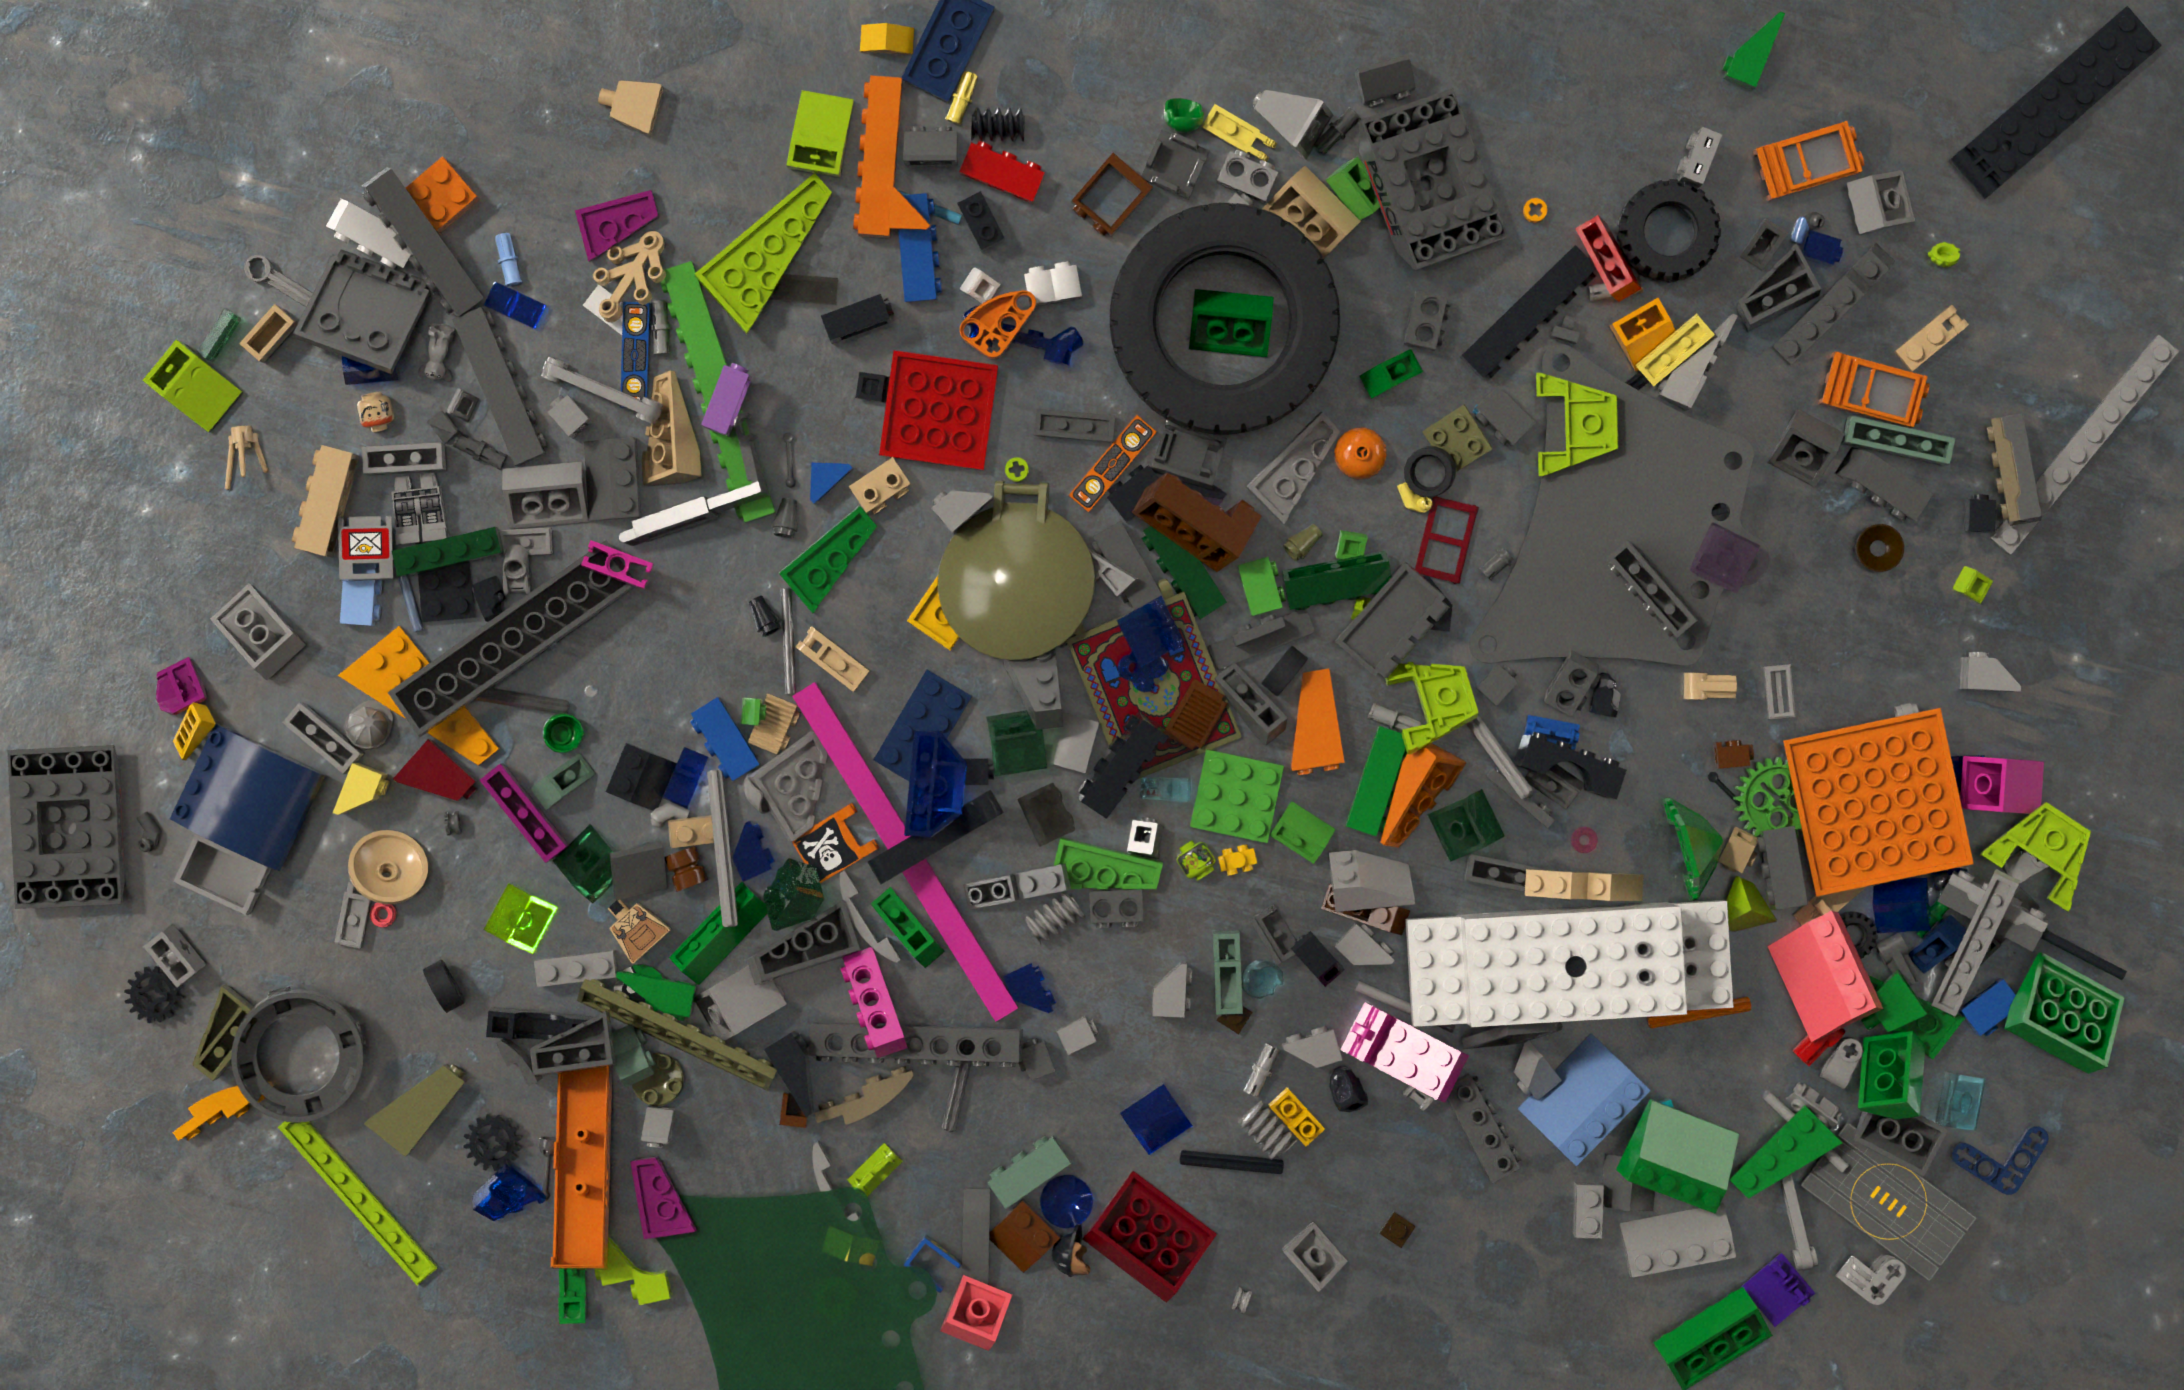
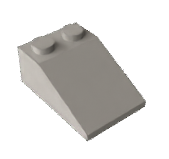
[210,583,306,680]
[1329,850,1415,912]

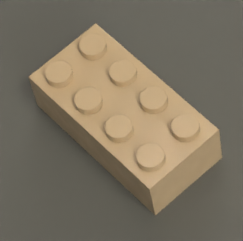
[292,445,359,557]

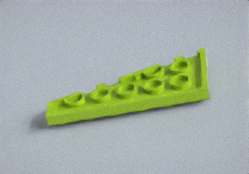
[695,173,832,335]

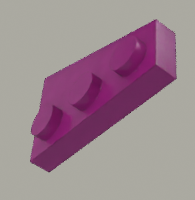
[575,190,659,262]
[630,1156,697,1239]

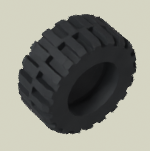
[1617,179,1721,283]

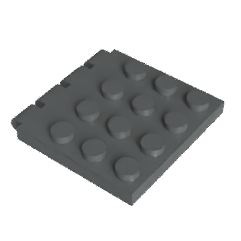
[293,249,430,374]

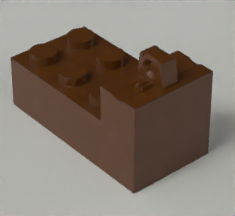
[1132,473,1262,572]

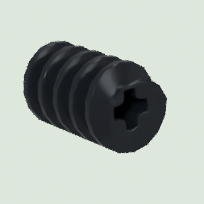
[971,107,1025,142]

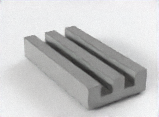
[1763,664,1796,719]

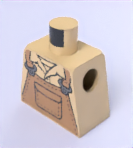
[608,900,672,964]

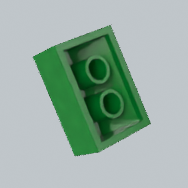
[1189,289,1274,357]
[1858,1031,1926,1119]

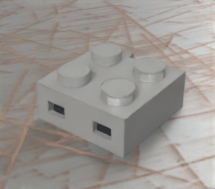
[1676,127,1722,189]

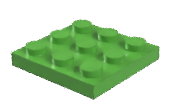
[1190,749,1284,843]

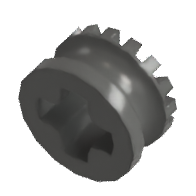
[444,811,461,836]

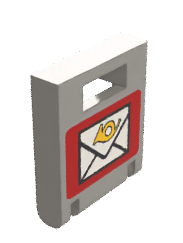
[338,516,393,581]

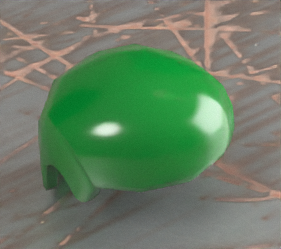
[1164,98,1204,133]
[542,713,584,753]

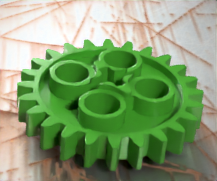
[1733,757,1802,838]

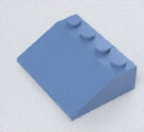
[1517,1033,1651,1166]

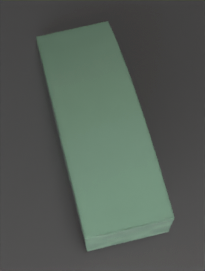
[1213,930,1243,1015]

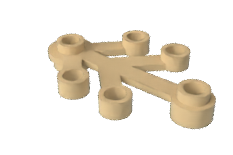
[593,231,666,322]

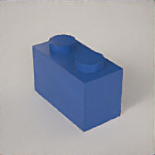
[1958,978,2016,1037]

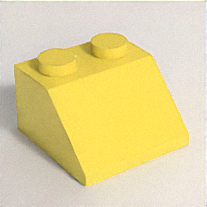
[333,763,390,815]

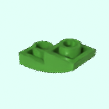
[741,698,766,726]

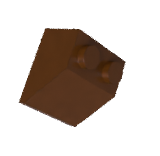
[989,1198,1061,1273]

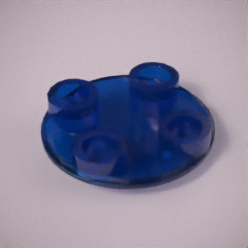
[1040,1175,1093,1228]

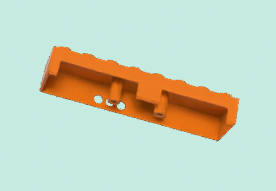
[551,1066,613,1270]

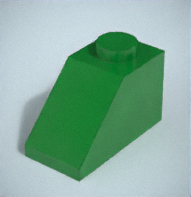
[1359,349,1423,399]

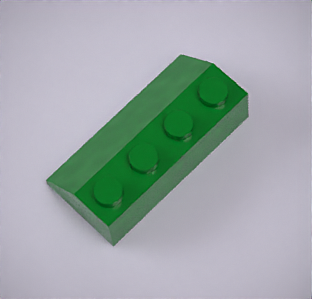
[1653,1287,1773,1390]

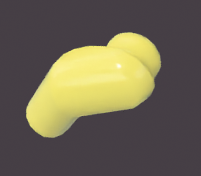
[1397,482,1433,513]

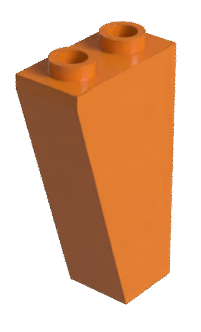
[1291,668,1345,775]

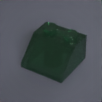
[1427,789,1505,862]
[552,824,617,904]

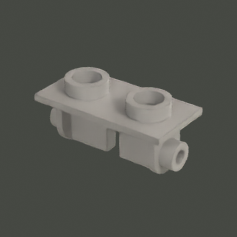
[1785,1082,1842,1130]

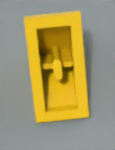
[860,23,914,55]

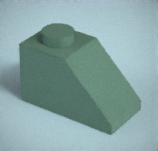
[531,753,595,810]

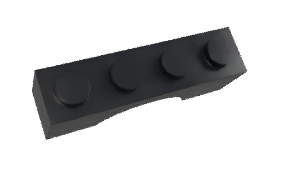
[1514,732,1627,800]
[486,1007,594,1040]

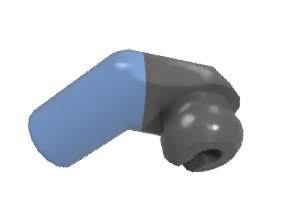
[1790,212,1825,245]

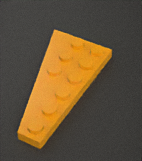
[338,626,500,766]

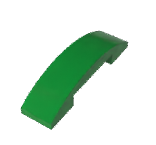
[558,1269,586,1324]

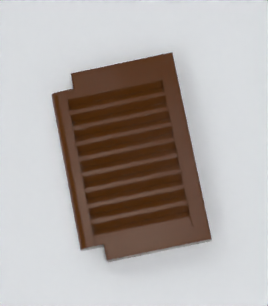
[1165,678,1228,750]

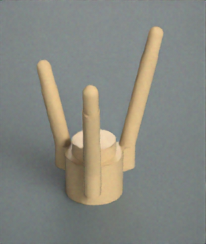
[225,426,268,490]

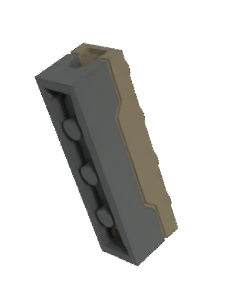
[1987,413,2042,526]

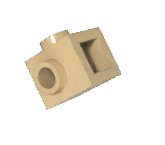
[1718,827,1758,873]

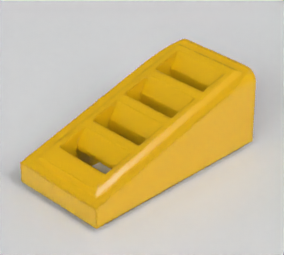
[173,702,216,761]

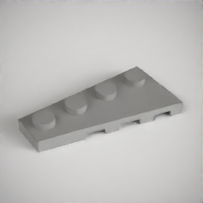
[1246,412,1340,524]

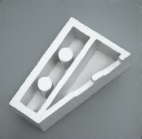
[326,199,410,269]

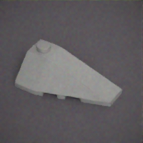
[1657,314,1737,411]

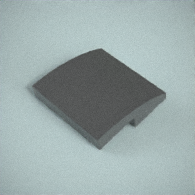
[496,1039,543,1086]

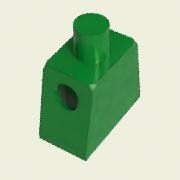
[1861,970,1927,1032]

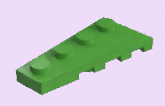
[1054,837,1163,889]

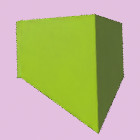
[1726,876,1777,932]

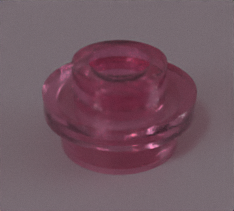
[1571,827,1598,853]

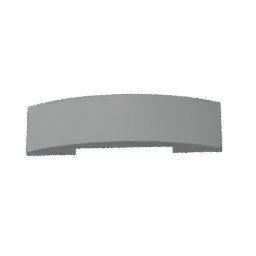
[840,870,901,963]
[813,1141,869,1238]

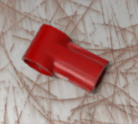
[1792,1028,1846,1066]

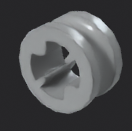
[1232,1287,1252,1314]

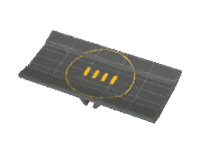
[1800,1122,1977,1282]

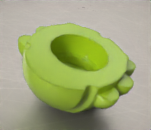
[1928,242,1960,268]

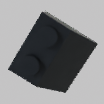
[605,743,677,811]

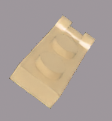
[1894,304,1969,372]
[795,626,870,692]

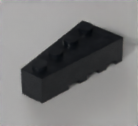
[1078,711,1169,819]

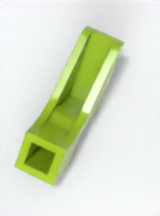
[594,1236,672,1305]

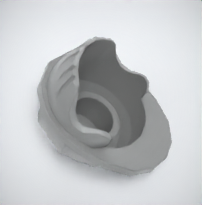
[344,700,393,750]

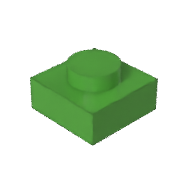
[1335,530,1368,559]

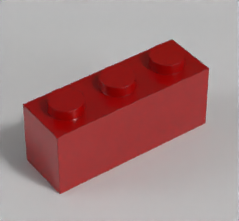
[959,141,1045,204]
[1575,215,1642,302]

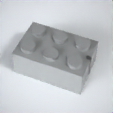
[173,834,271,915]

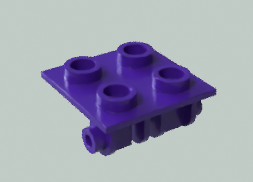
[1741,1253,1815,1327]

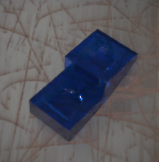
[484,281,546,329]
[663,747,709,809]

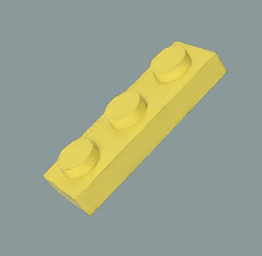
[1636,313,1715,386]

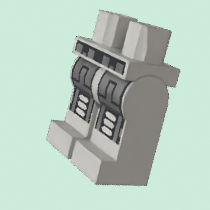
[391,472,449,545]

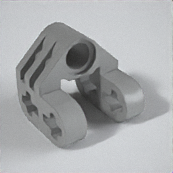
[1836,1254,1906,1305]

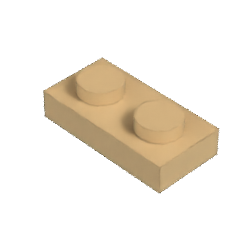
[668,815,714,848]

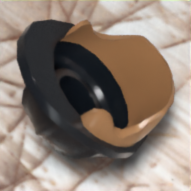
[1052,1224,1090,1277]

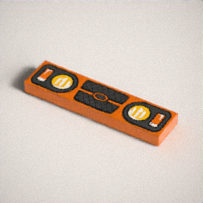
[1068,415,1157,513]

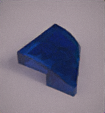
[472,1164,546,1221]

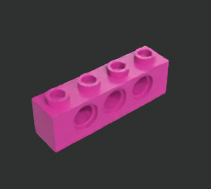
[840,947,907,1058]

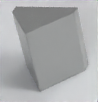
[447,388,478,422]

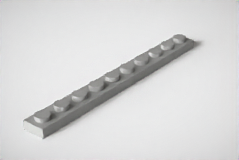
[1989,335,2179,555]

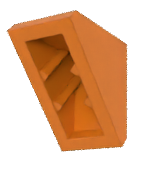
[889,187,932,230]

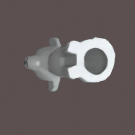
[418,323,455,382]

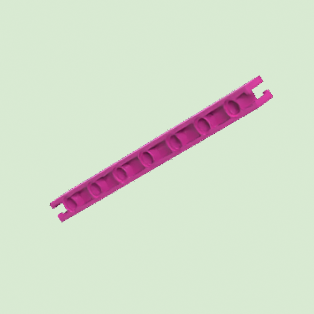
[792,682,1018,1022]

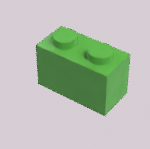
[1326,156,1380,220]
[1237,557,1286,616]

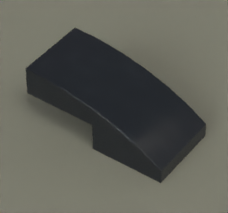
[855,372,890,403]

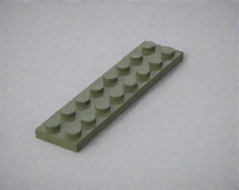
[577,979,777,1091]

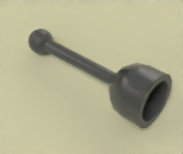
[539,1137,556,1201]

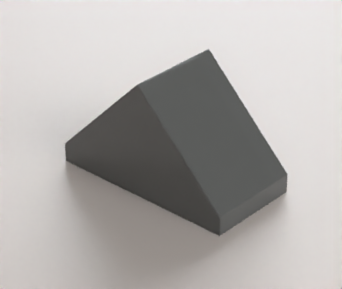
[1741,219,1789,270]

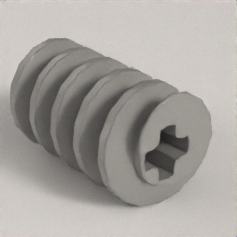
[1025,892,1086,944]
[1241,1101,1297,1160]

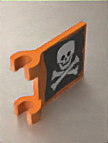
[792,803,879,885]

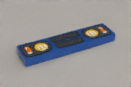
[620,301,650,408]

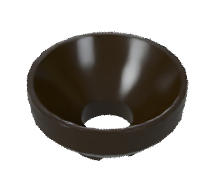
[1856,524,1904,572]

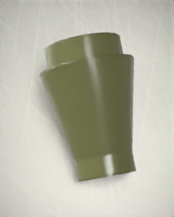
[1283,524,1323,561]

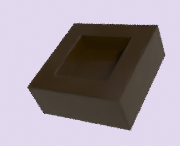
[1216,1005,1253,1035]
[1379,1211,1416,1248]

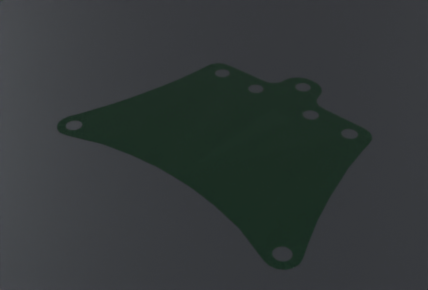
[656,1187,937,1390]

